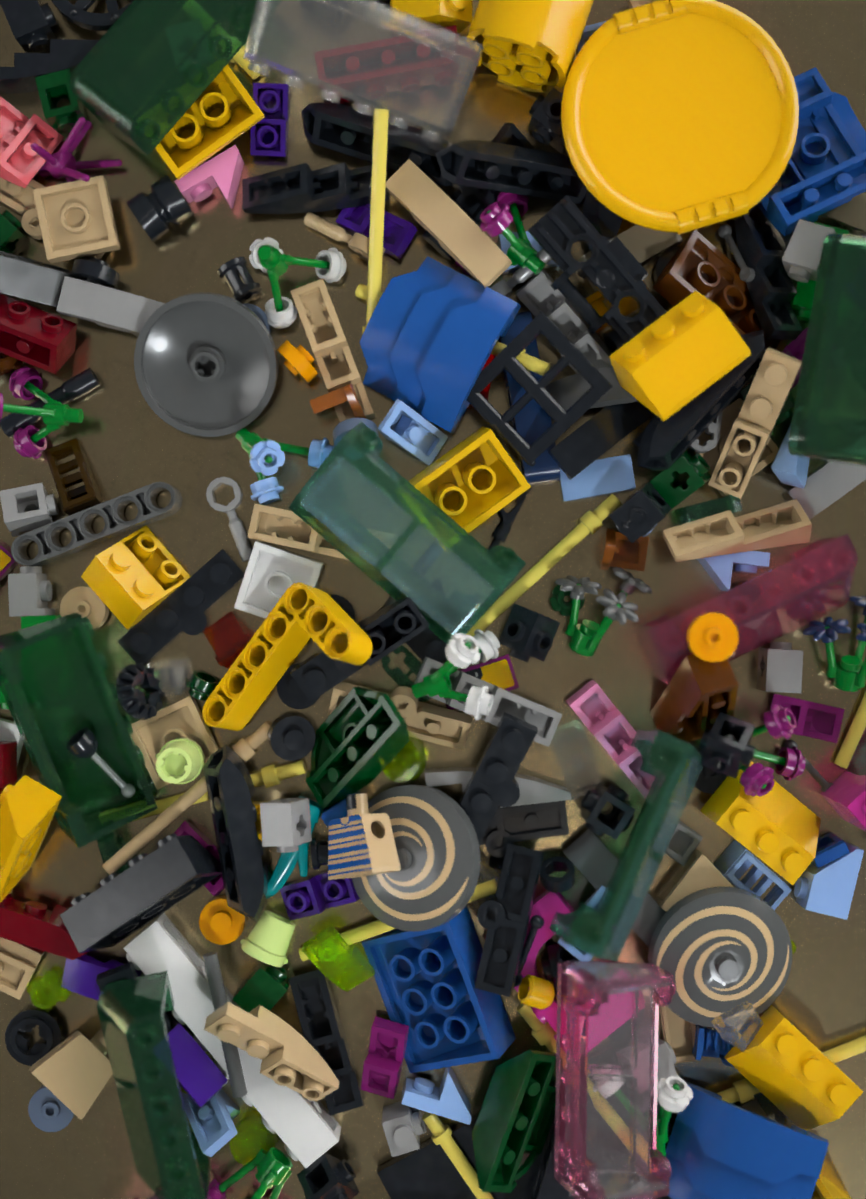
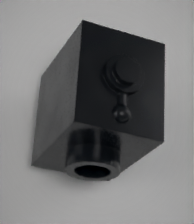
[609,479,671,543]

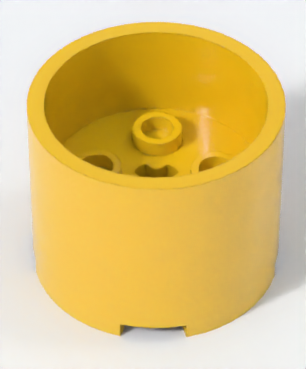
[463,0,594,93]

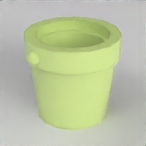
[155,738,206,784]
[240,910,296,968]

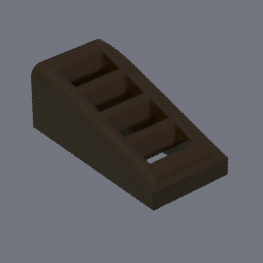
[44,437,103,516]

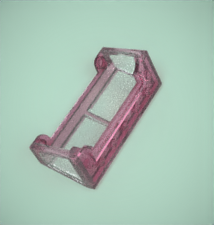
[554,961,675,1199]

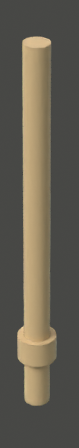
[102,722,270,875]

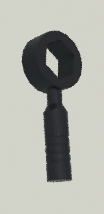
[489,855,576,893]

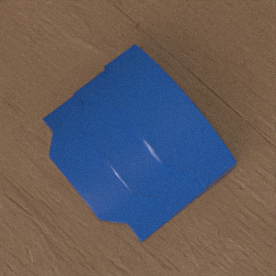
[757,67,866,236]
[359,256,521,433]
[654,1082,829,1199]

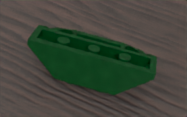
[306,686,410,810]
[472,1050,565,1193]

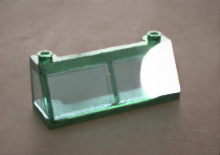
[288,421,527,645]
[549,730,703,961]

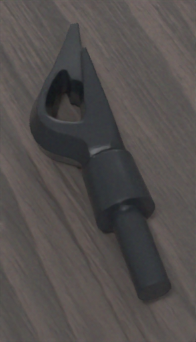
[484,488,532,561]

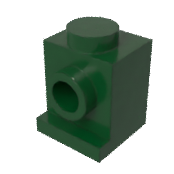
[35,69,87,132]

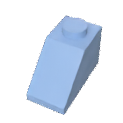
[794,842,864,920]

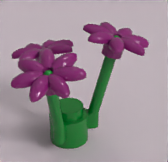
[195,1147,293,1199]

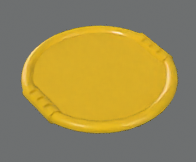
[561,0,799,235]

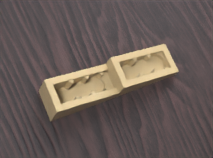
[663,499,812,562]

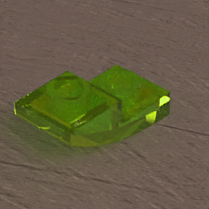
[302,925,375,992]

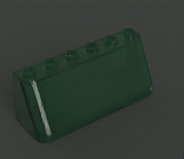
[70,0,282,156]
[789,233,866,467]
[0,613,158,849]
[97,971,211,1199]

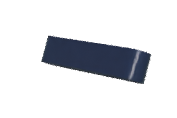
[498,311,560,486]

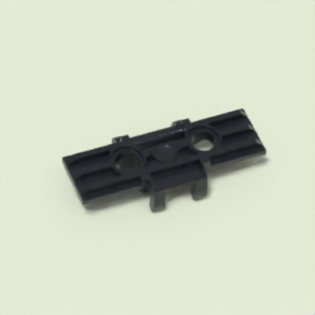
[528,195,667,344]

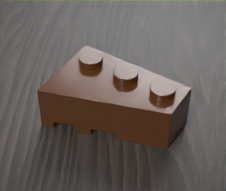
[650,653,739,749]

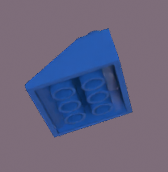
[362,906,516,1073]

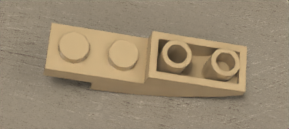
[708,347,803,499]
[204,1002,339,1102]

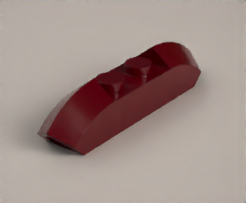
[0,893,88,960]

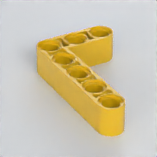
[202,583,373,731]

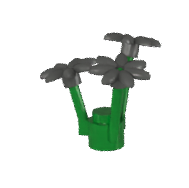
[555,567,652,656]

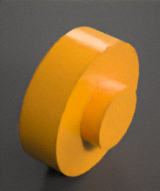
[276,340,318,383]
[686,612,739,662]
[199,896,247,945]

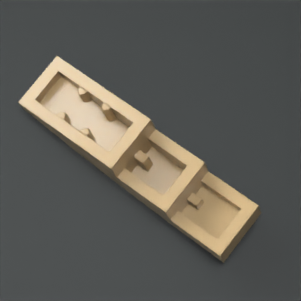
[386,159,512,288]
[290,278,375,422]
[247,503,398,569]

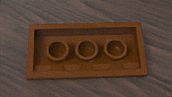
[652,230,788,377]

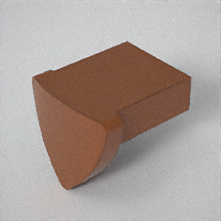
[309,384,367,419]
[599,527,649,572]

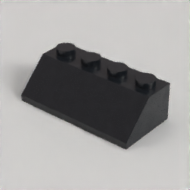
[60,833,222,954]

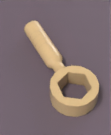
[304,212,385,259]

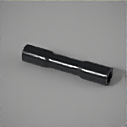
[0,367,101,439]

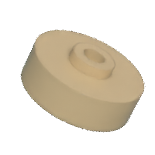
[60,586,109,632]

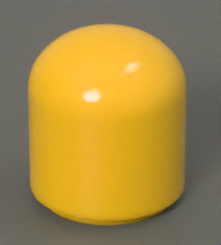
[518,975,555,1009]

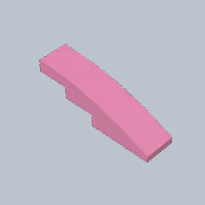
[566,679,685,814]

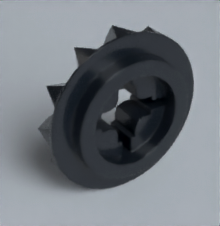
[116,662,165,720]
[5,1008,63,1066]

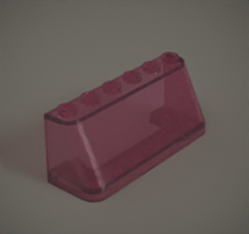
[634,533,858,685]

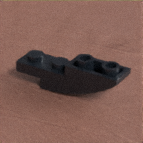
[290,596,430,702]

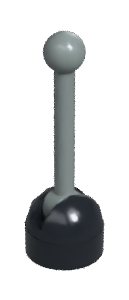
[65,727,135,798]

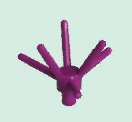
[31,117,122,182]

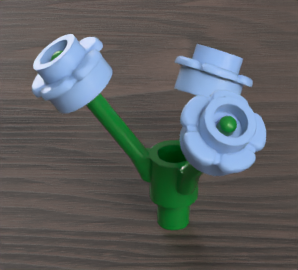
[235,428,334,505]

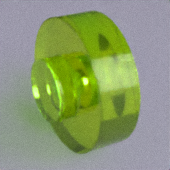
[383,737,427,782]
[230,1115,277,1165]

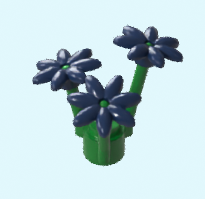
[803,596,866,692]

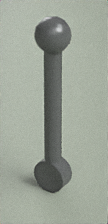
[718,224,755,282]
[784,740,833,792]

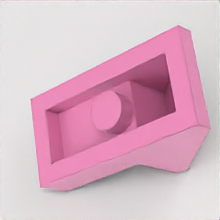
[174,145,244,209]

